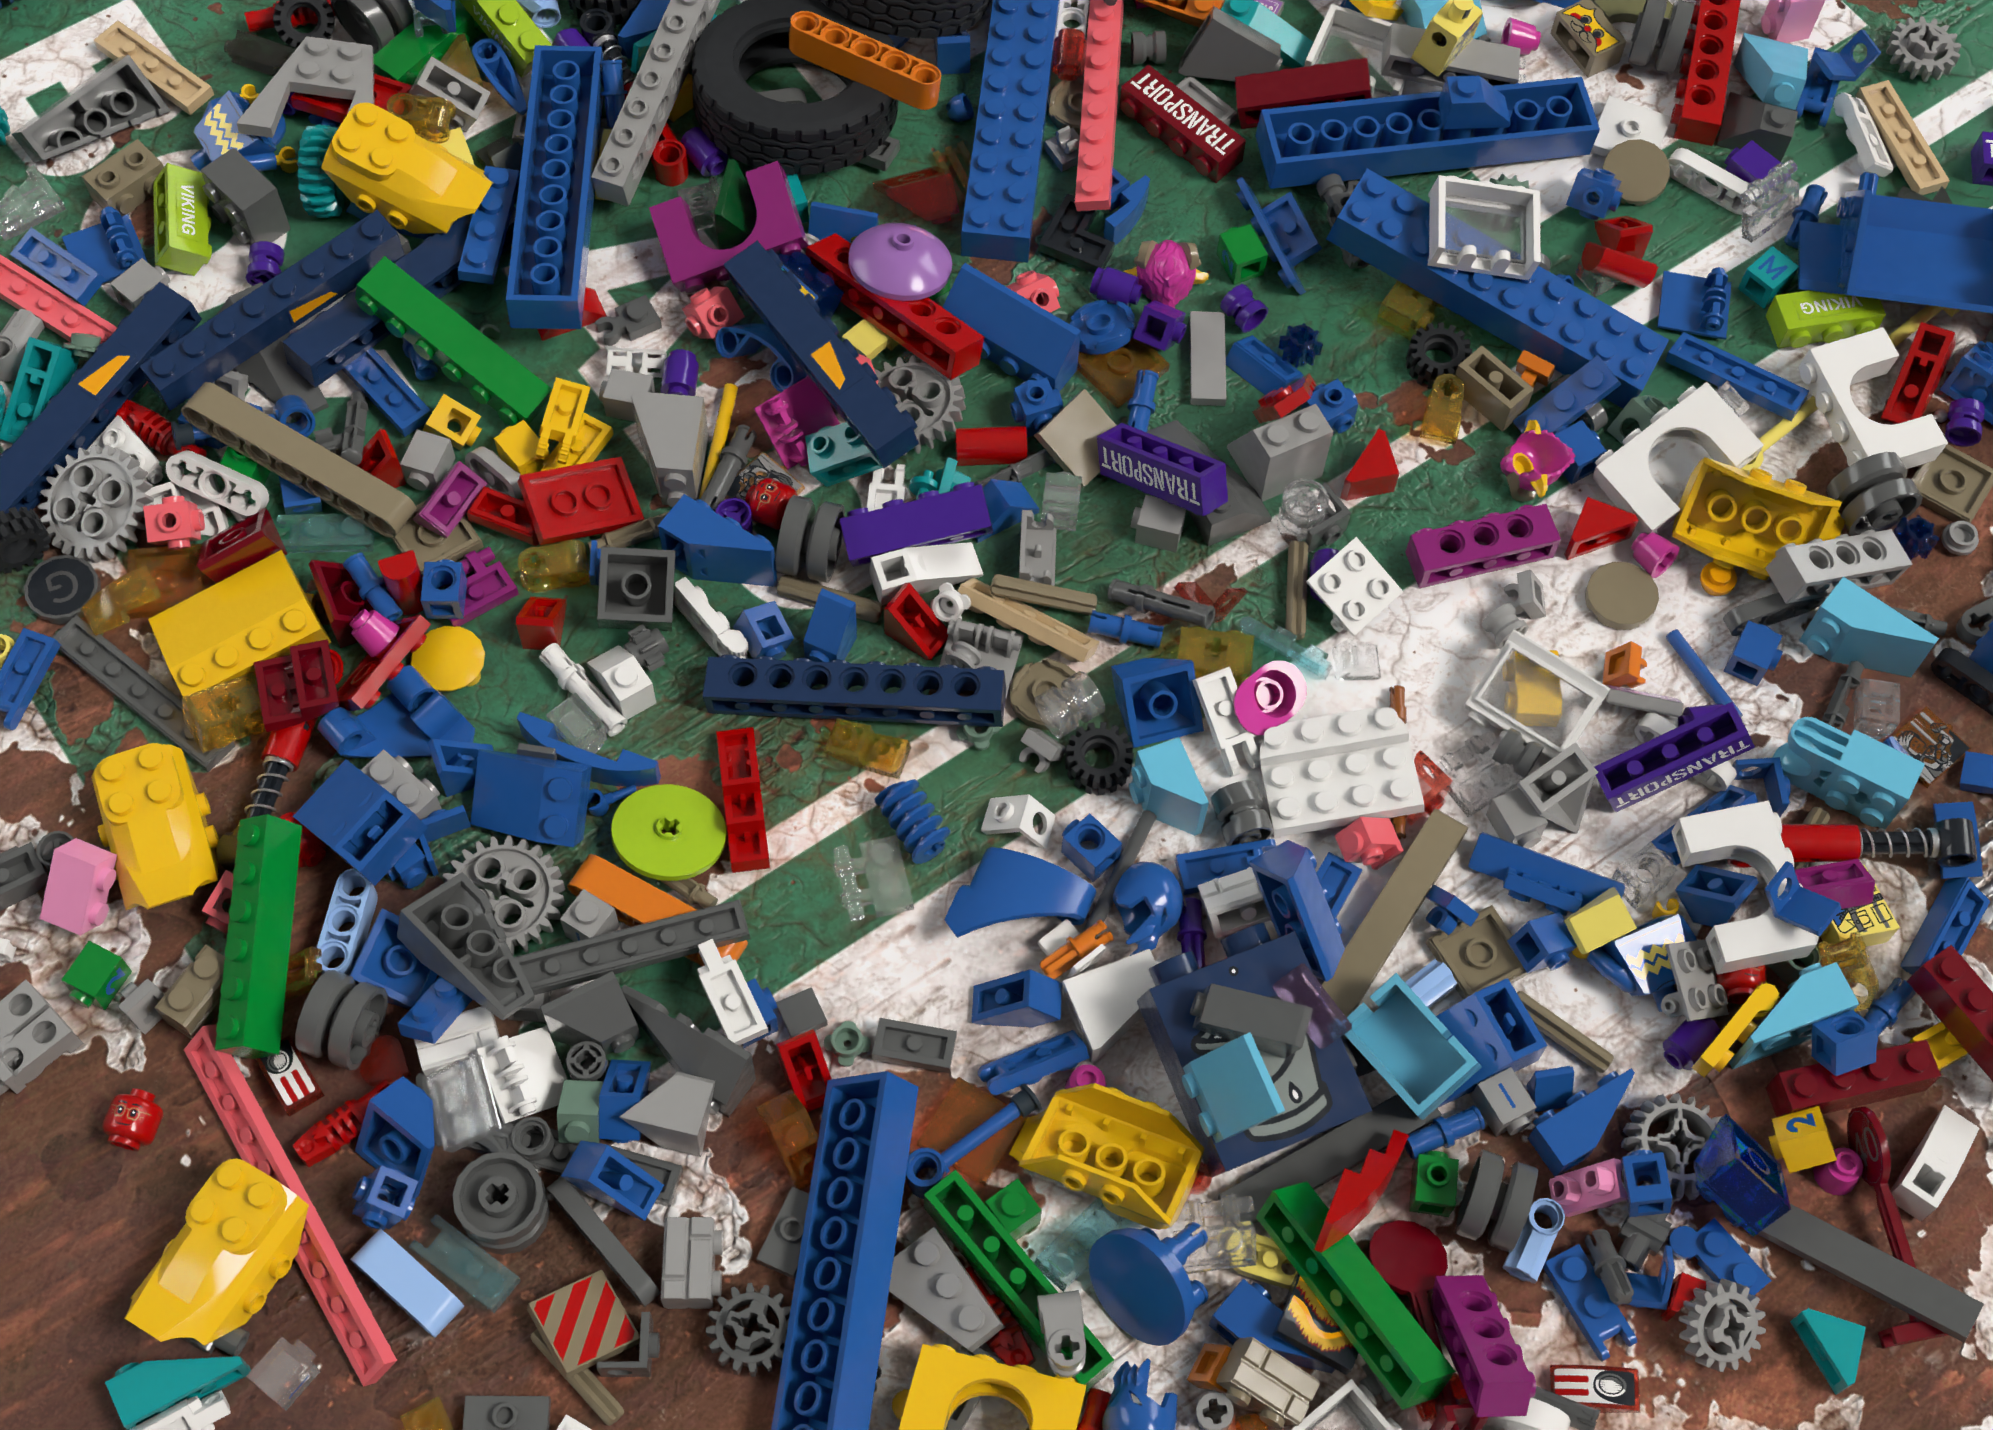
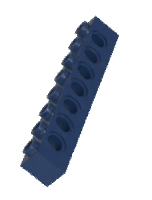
[703,655,1006,727]

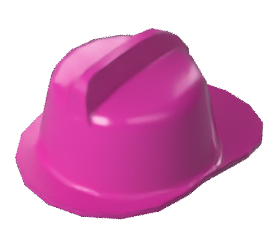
[1234,661,1307,735]

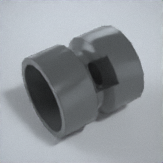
[1211,780,1274,846]

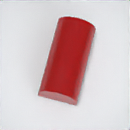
[1581,242,1658,288]
[955,426,1027,466]
[467,486,539,546]
[377,550,423,615]

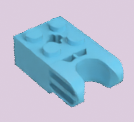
[1772,717,1925,829]

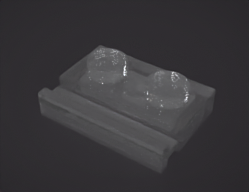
[426,1053,502,1153]

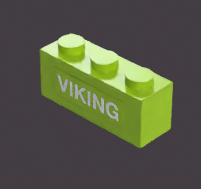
[459,0,552,78]
[153,163,212,276]
[1766,290,1886,349]

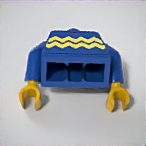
[190,84,298,173]
[1572,898,1697,1012]

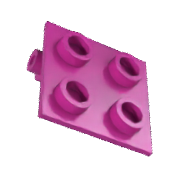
[754,376,840,470]

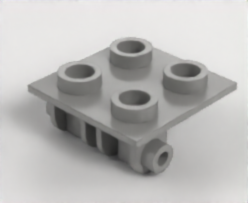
[939,618,1024,700]
[1661,939,1729,1022]

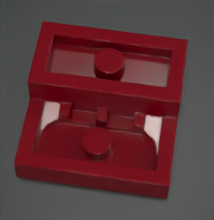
[254,639,339,732]

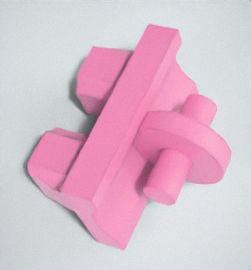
[1549,1158,1628,1217]

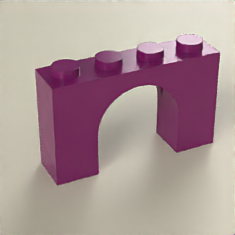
[649,161,809,293]

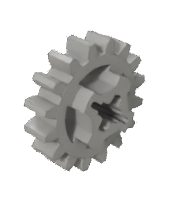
[1886,16,1961,82]
[1679,1278,1766,1372]

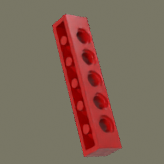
[1670,0,1741,146]
[803,233,984,380]

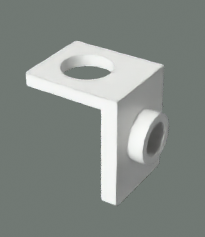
[981,794,1055,849]
[1038,919,1106,979]

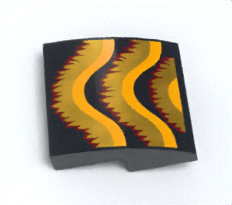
[1273,1272,1359,1375]

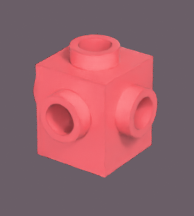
[1006,270,1061,312]
[682,287,745,341]
[143,496,205,550]

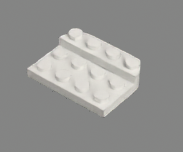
[1260,707,1424,838]

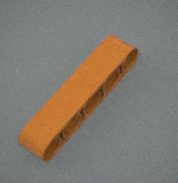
[789,11,941,110]
[567,854,748,967]

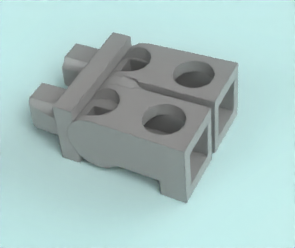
[0,979,84,1095]

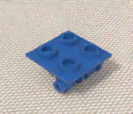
[62,207,148,283]
[1657,267,1732,340]

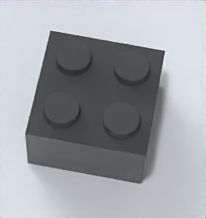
[200,147,291,245]
[597,547,675,631]

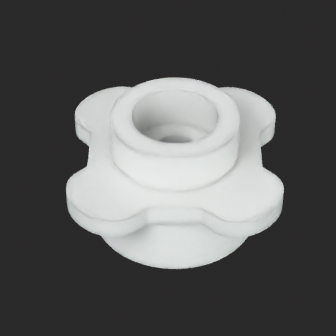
[930,582,971,622]

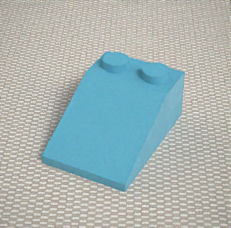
[1799,576,1939,677]
[1729,962,1859,1069]
[1182,1032,1285,1143]

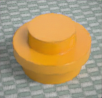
[1700,562,1737,596]

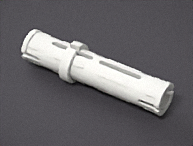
[539,643,628,737]

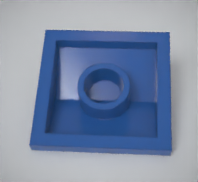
[350,908,438,1010]

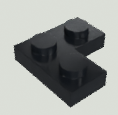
[1039,194,1115,274]

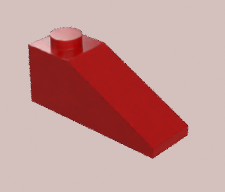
[1881,322,1956,424]

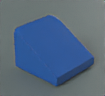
[1526,1066,1574,1112]

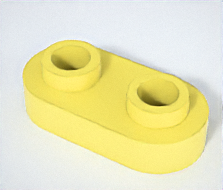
[1229,1233,1297,1289]

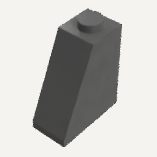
[1178,6,1283,81]
[1190,983,1313,1059]

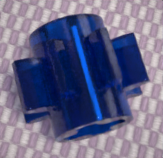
[1278,323,1323,368]
[1893,515,1939,561]

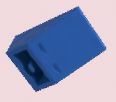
[658,494,778,587]
[293,759,428,886]
[1436,978,1548,1108]

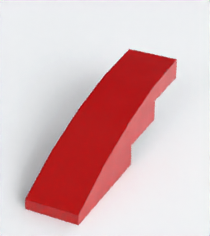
[716,727,770,873]
[1314,1129,1409,1253]

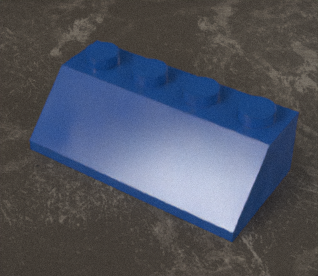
[943,263,1081,392]

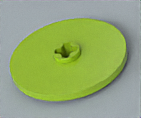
[611,784,726,881]

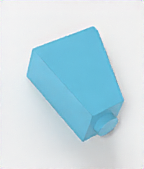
[1733,33,1808,110]

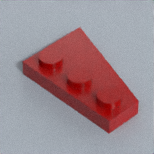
[1252,373,1317,423]

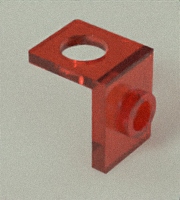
[1174,582,1248,622]
[1406,750,1453,825]

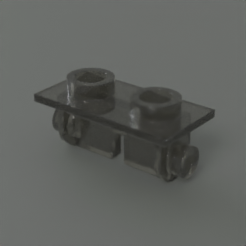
[224,30,296,76]

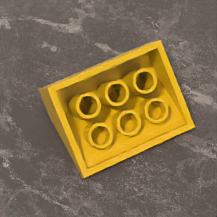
[148,550,332,713]

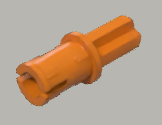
[1039,919,1114,980]

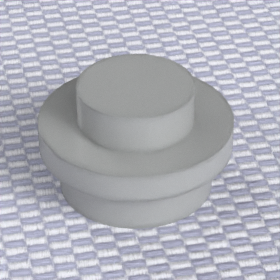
[1941,521,1979,556]

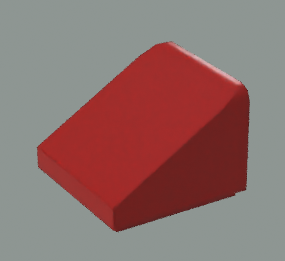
[1660,1272,1706,1322]

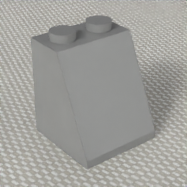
[631,391,709,507]
[1227,404,1334,502]

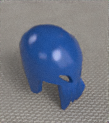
[1113,862,1183,956]
[1102,1358,1177,1430]

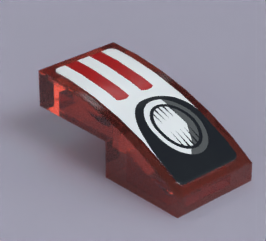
[255,1035,325,1117]
[1550,1365,1640,1413]

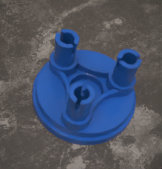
[1089,1222,1209,1346]

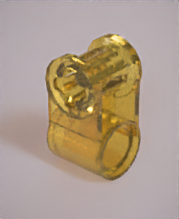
[387,93,456,143]
[1420,374,1464,445]
[518,540,590,593]
[1818,931,1879,1012]

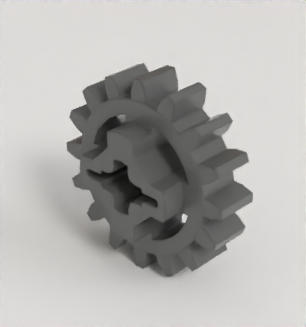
[706,1283,791,1377]

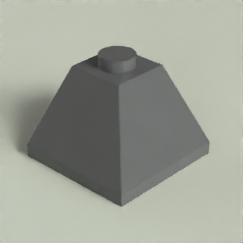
[1717,92,1798,162]
[540,971,641,1055]

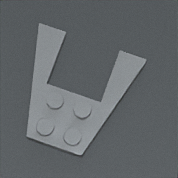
[237,36,375,138]

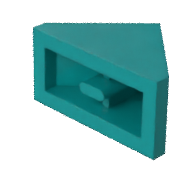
[1790,1308,1866,1395]

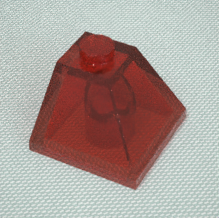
[872,166,960,224]

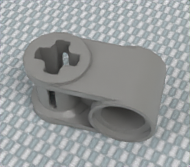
[1037,1290,1086,1378]

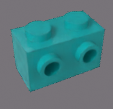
[805,422,883,487]

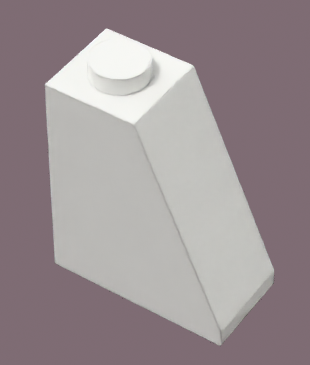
[1062,949,1161,1063]

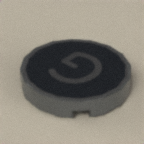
[24,555,101,625]

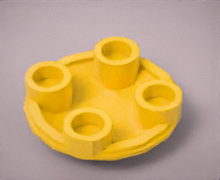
[411,626,485,691]

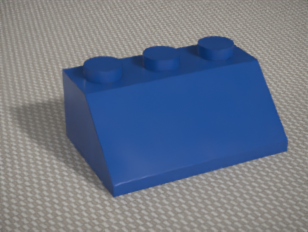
[1249,840,1345,982]

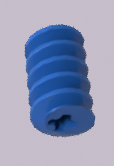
[875,779,951,864]

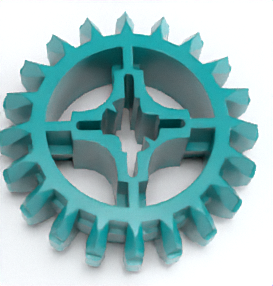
[297,124,347,218]

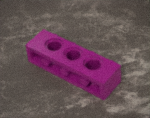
[1405,504,1561,589]
[1430,1275,1536,1417]

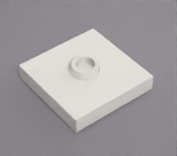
[1591,95,1672,157]

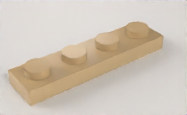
[94,20,214,115]
[1856,80,1950,195]
[958,578,1099,663]

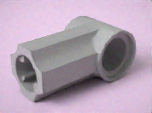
[0,308,45,382]

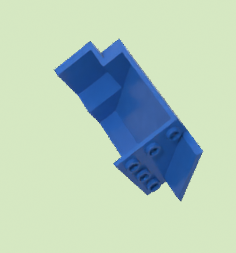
[1798,189,1993,313]

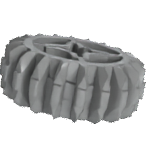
[1621,1093,1721,1202]

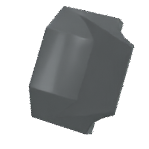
[0,842,49,911]

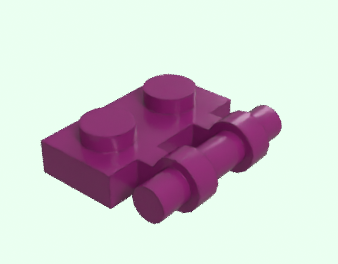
[438,546,519,627]

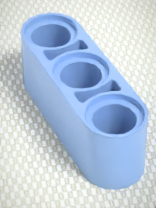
[314,868,378,975]
[350,1229,464,1338]

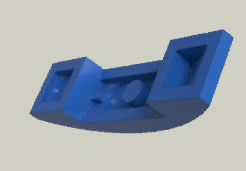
[517,712,661,787]

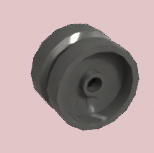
[331,0,416,54]
[1628,0,1695,74]
[1826,452,1923,536]
[776,495,845,583]
[295,970,388,1070]
[1455,1149,1538,1253]
[452,1151,550,1255]

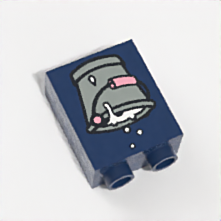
[1137,923,1372,1178]

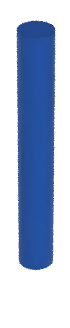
[1666,629,1743,717]

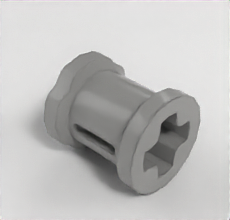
[1196,1392,1234,1430]

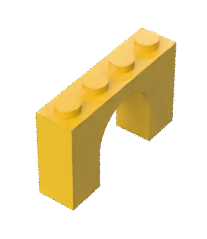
[899,1344,1087,1430]

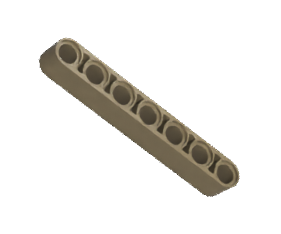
[181,382,416,538]
[1320,808,1469,1032]

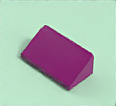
[412,461,488,538]
[1795,859,1875,909]

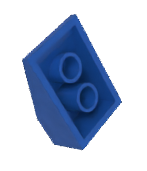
[470,749,592,847]

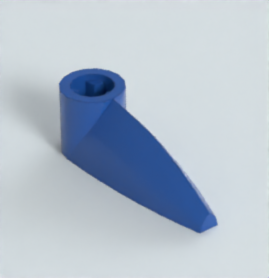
[472,38,527,115]

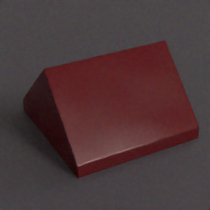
[197,507,288,583]
[309,560,373,648]

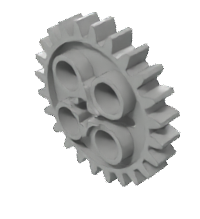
[874,355,966,456]
[38,445,154,562]
[443,835,566,955]

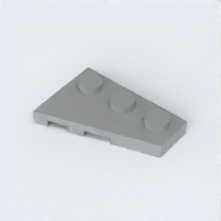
[889,1227,1005,1352]

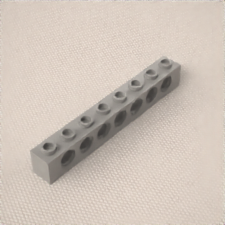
[591,0,720,207]

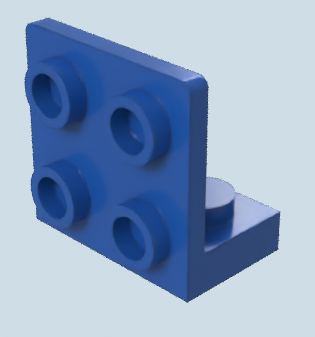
[1940,341,1993,424]

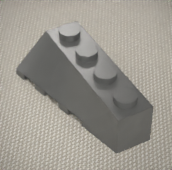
[12,54,171,162]

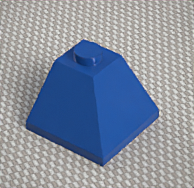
[1111,658,1204,748]
[355,1076,435,1198]

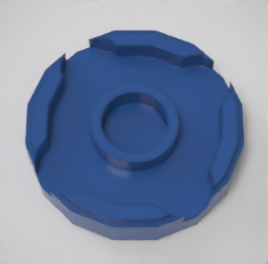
[1070,300,1136,355]

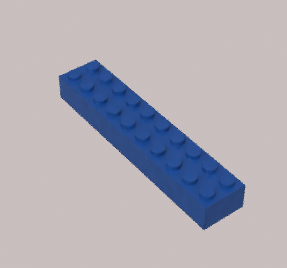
[961,0,1060,263]
[506,45,604,329]
[1255,77,1600,189]
[1326,168,1669,409]
[771,1071,919,1430]

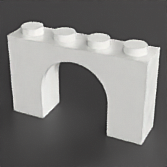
[1798,327,1948,469]
[1592,382,1764,534]
[1671,800,1819,975]

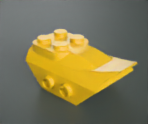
[321,103,493,234]
[1672,457,1845,580]
[91,743,219,910]
[1009,1083,1205,1230]
[124,1158,309,1346]

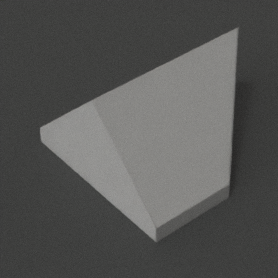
[1517,742,1598,834]
[620,1072,715,1157]

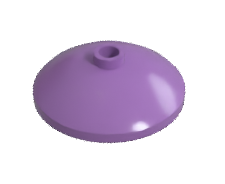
[848,223,952,301]

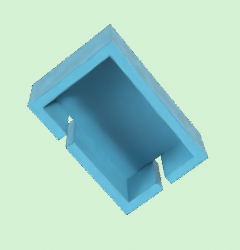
[1337,973,1482,1120]

